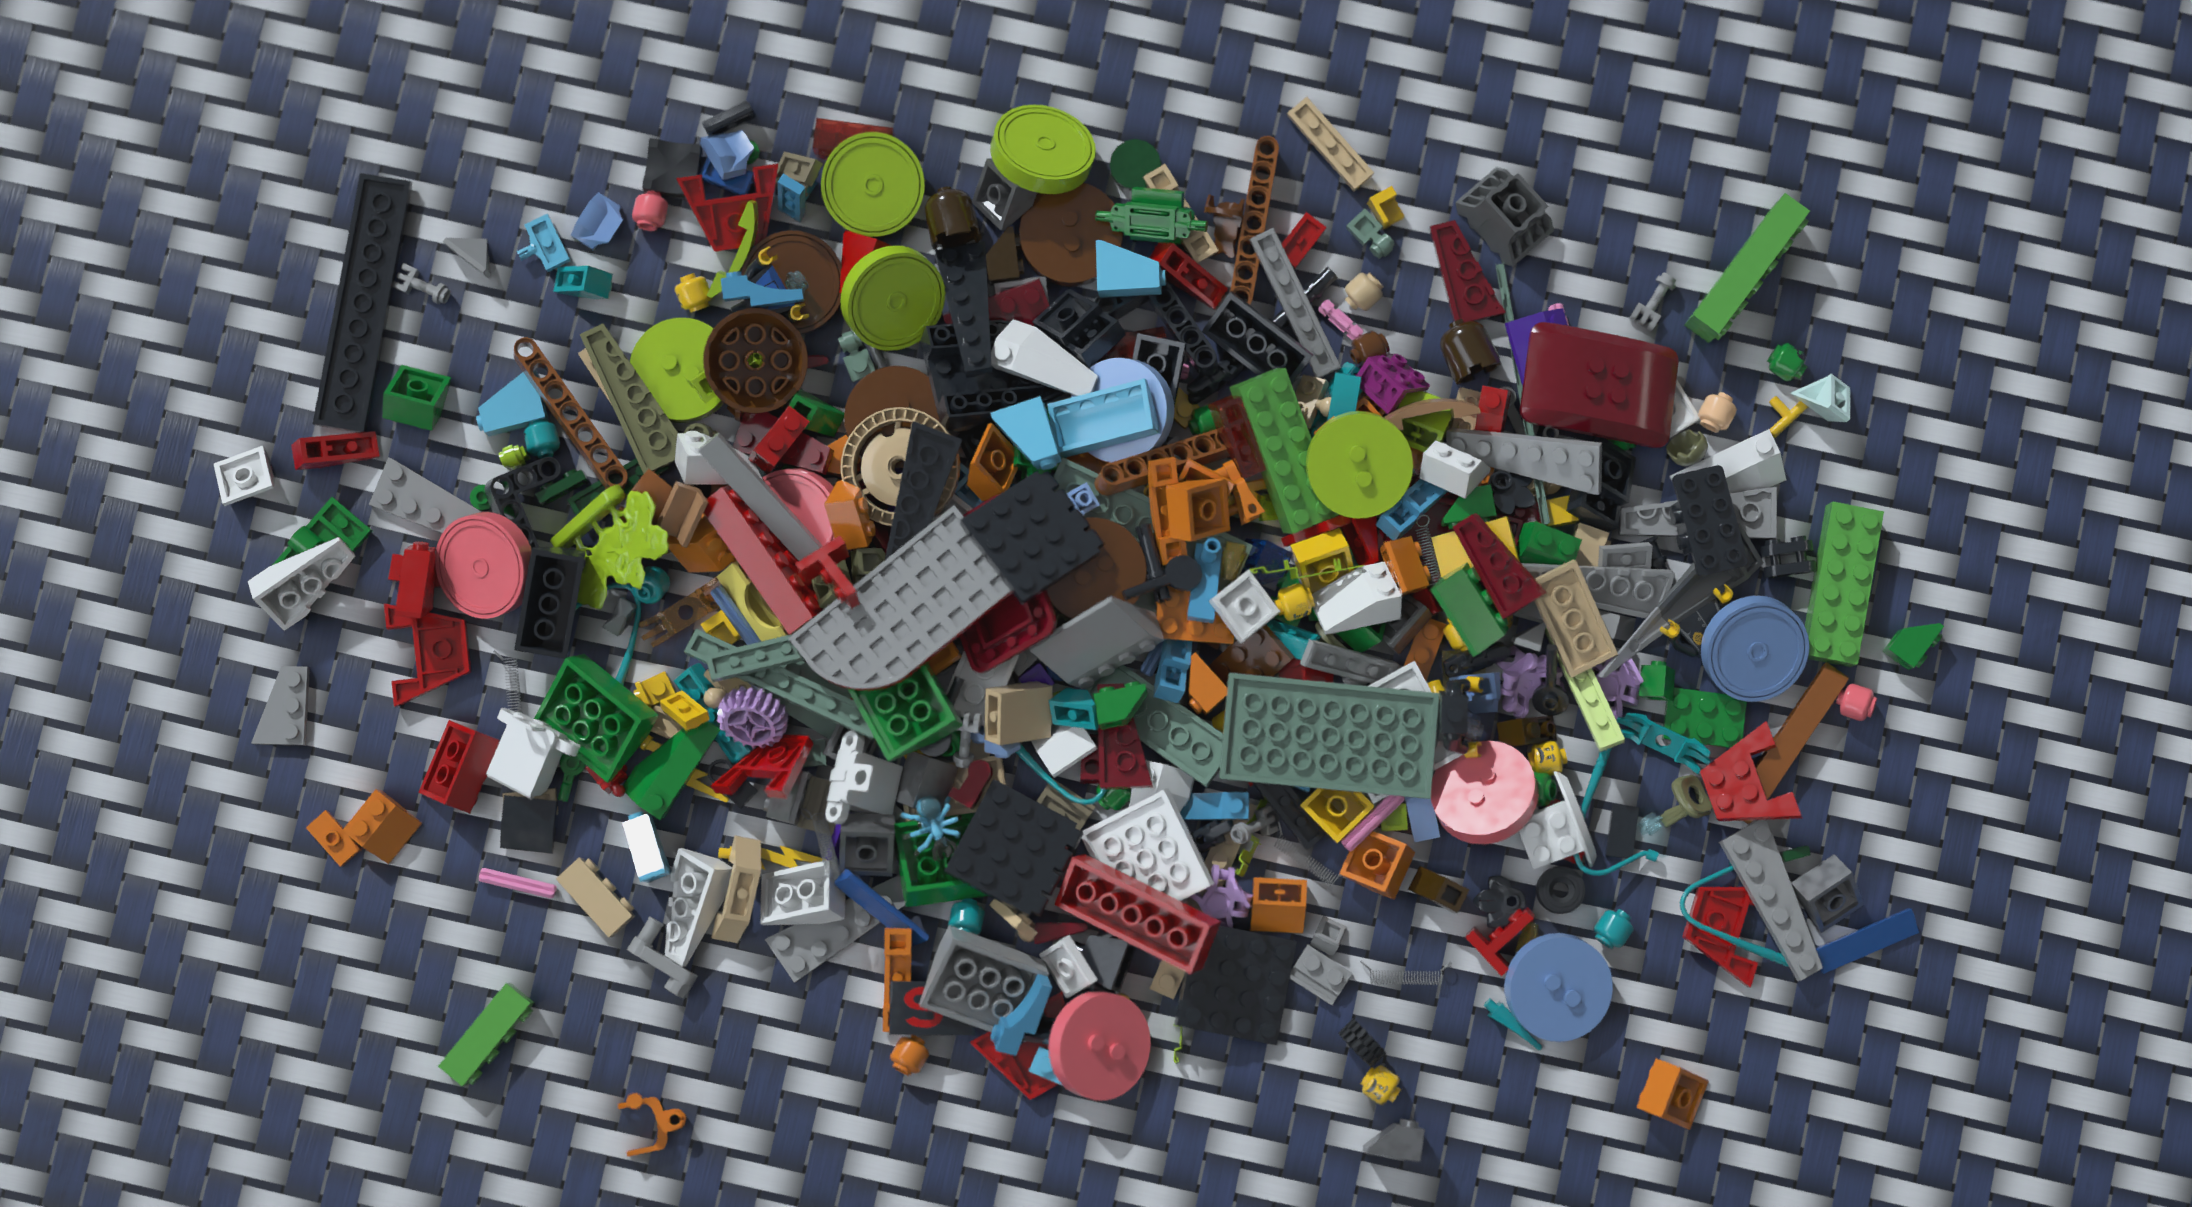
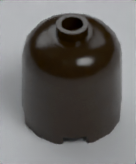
[925,186,982,250]
[1440,319,1502,385]

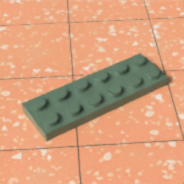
[1085,665,1223,788]

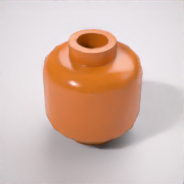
[890,1035,929,1076]

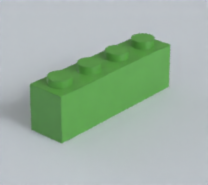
[438,983,535,1087]

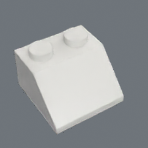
[1419,441,1490,498]

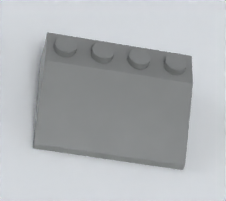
[1029,596,1164,689]
[919,925,1049,1032]

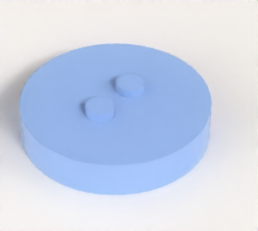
[1071,358,1174,463]

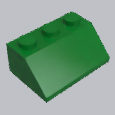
[1431,563,1509,657]

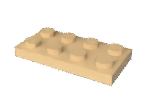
[1535,559,1618,678]

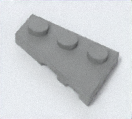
[251,666,310,746]

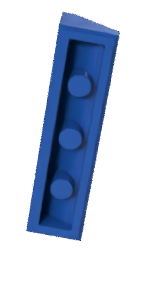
[834,869,929,946]
[1816,908,1919,974]

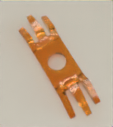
[639,576,720,648]

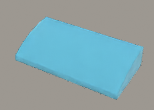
[1047,378,1160,458]

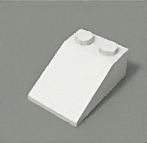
[675,431,763,484]
[1312,561,1402,635]
[760,860,845,925]

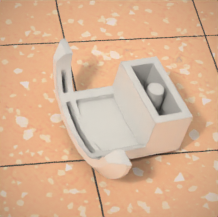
[1518,771,1597,870]

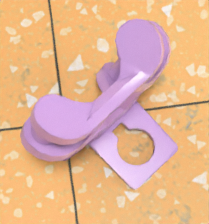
[1495,646,1564,719]
[1592,657,1644,719]
[1189,864,1252,928]

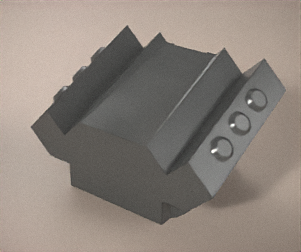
[1455,167,1554,266]

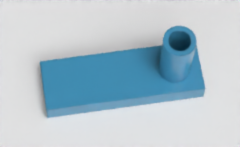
[778,174,817,223]
[1187,538,1223,624]

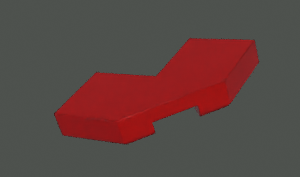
[1281,515,1351,547]

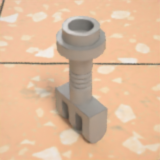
[393,263,451,304]
[1629,272,1676,332]
[953,710,982,768]
[1231,805,1279,844]

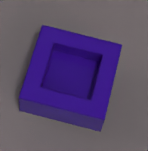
[1018,662,1055,686]

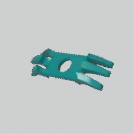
[1616,713,1711,774]

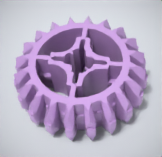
[717,686,788,749]

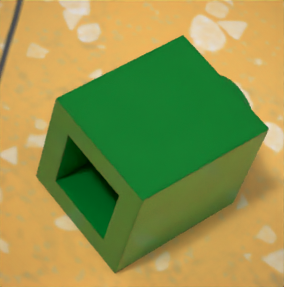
[1639,661,1675,701]

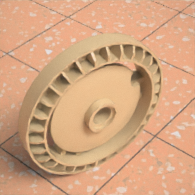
[841,407,960,526]

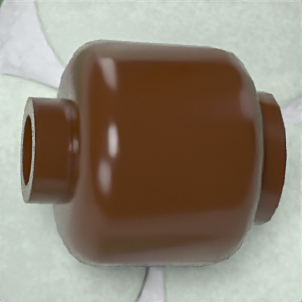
[1349,331,1390,366]

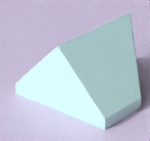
[1790,374,1850,422]

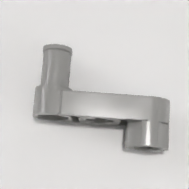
[627,916,698,999]

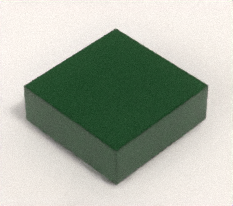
[1779,845,1811,862]

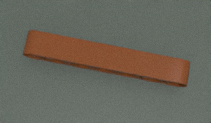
[1230,136,1279,306]
[514,337,627,489]
[1094,421,1252,496]
[1744,662,1849,825]

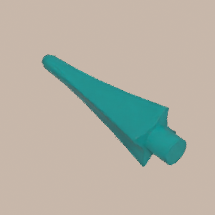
[1483,998,1543,1051]

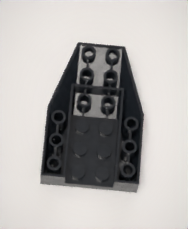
[920,320,1066,431]

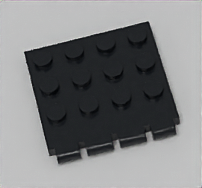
[960,471,1105,605]
[944,779,1084,917]

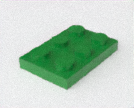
[1662,688,1747,748]

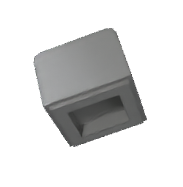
[1310,916,1347,956]

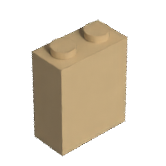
[984,681,1053,745]

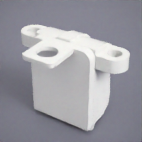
[486,708,581,800]
[826,730,903,824]

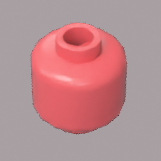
[632,191,668,231]
[1836,684,1877,721]

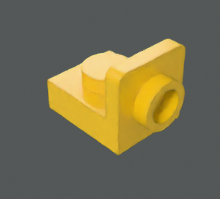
[633,671,676,708]

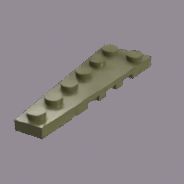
[580,324,678,474]

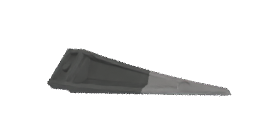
[1598,523,1764,678]

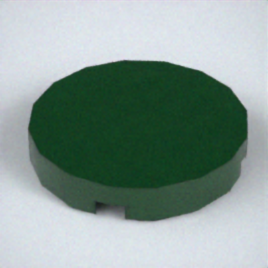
[1110,139,1161,191]

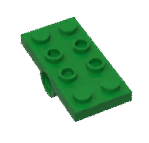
[273,497,373,565]

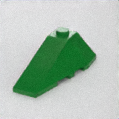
[623,721,721,820]

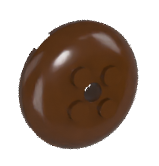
[703,308,808,413]

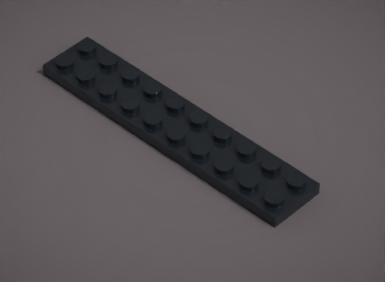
[312,173,413,433]

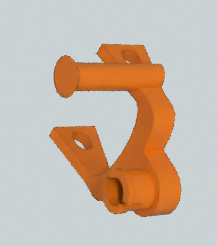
[1213,460,1265,526]
[618,1093,686,1157]

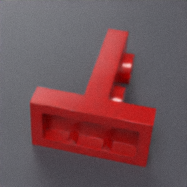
[748,406,810,474]
[795,536,860,609]
[1465,907,1535,976]

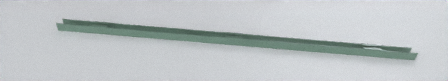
[1495,262,1550,525]

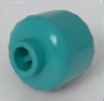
[524,419,560,459]
[631,566,670,604]
[948,899,984,935]
[1594,909,1634,950]

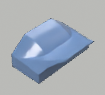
[700,130,754,180]
[571,192,623,250]
[1449,672,1501,714]

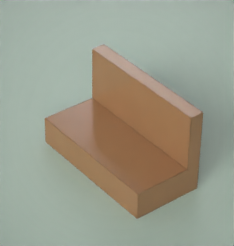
[656,482,708,548]

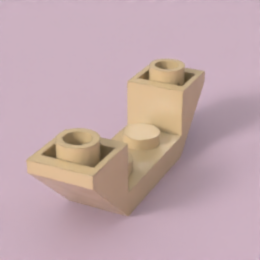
[711,835,761,943]

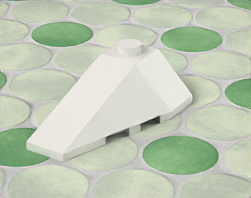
[991,319,1099,396]
[1670,429,1786,494]
[248,537,355,631]
[1129,760,1194,812]
[665,848,733,967]

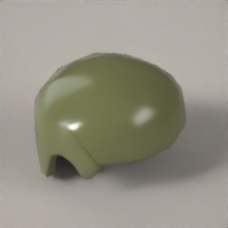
[1666,429,1708,466]

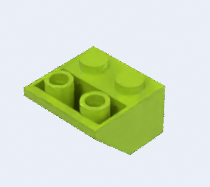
[1398,391,1453,452]

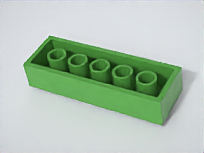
[1684,193,1810,343]
[1229,368,1339,534]
[1805,502,1884,667]

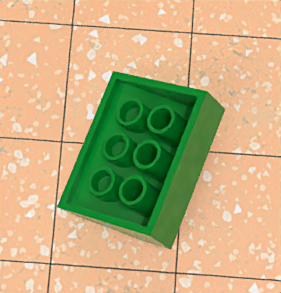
[534,654,659,783]
[848,661,963,762]
[894,813,988,908]

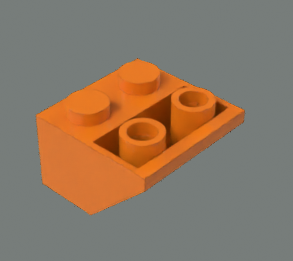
[1250,877,1307,933]

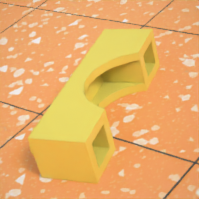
[717,561,794,641]

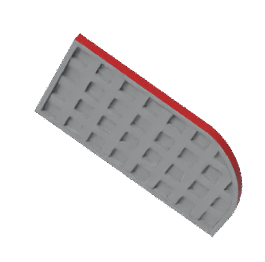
[788,505,1012,690]

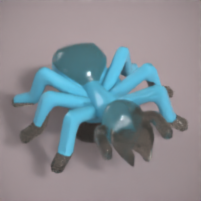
[899,796,963,861]

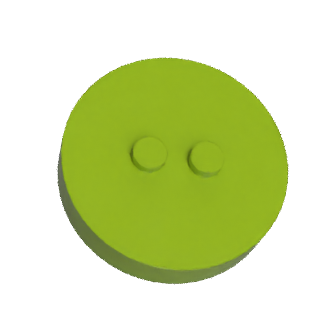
[990,105,1096,194]
[821,132,925,237]
[841,246,945,351]
[630,318,724,423]
[1306,411,1413,518]

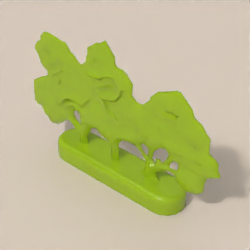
[550,485,669,609]

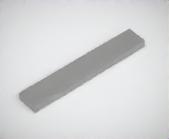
[1249,228,1341,378]
[698,432,823,561]

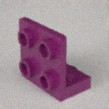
[1356,353,1430,414]

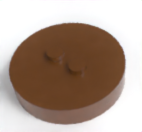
[1020,183,1123,287]
[742,231,842,335]
[844,366,940,470]
[1047,518,1146,620]

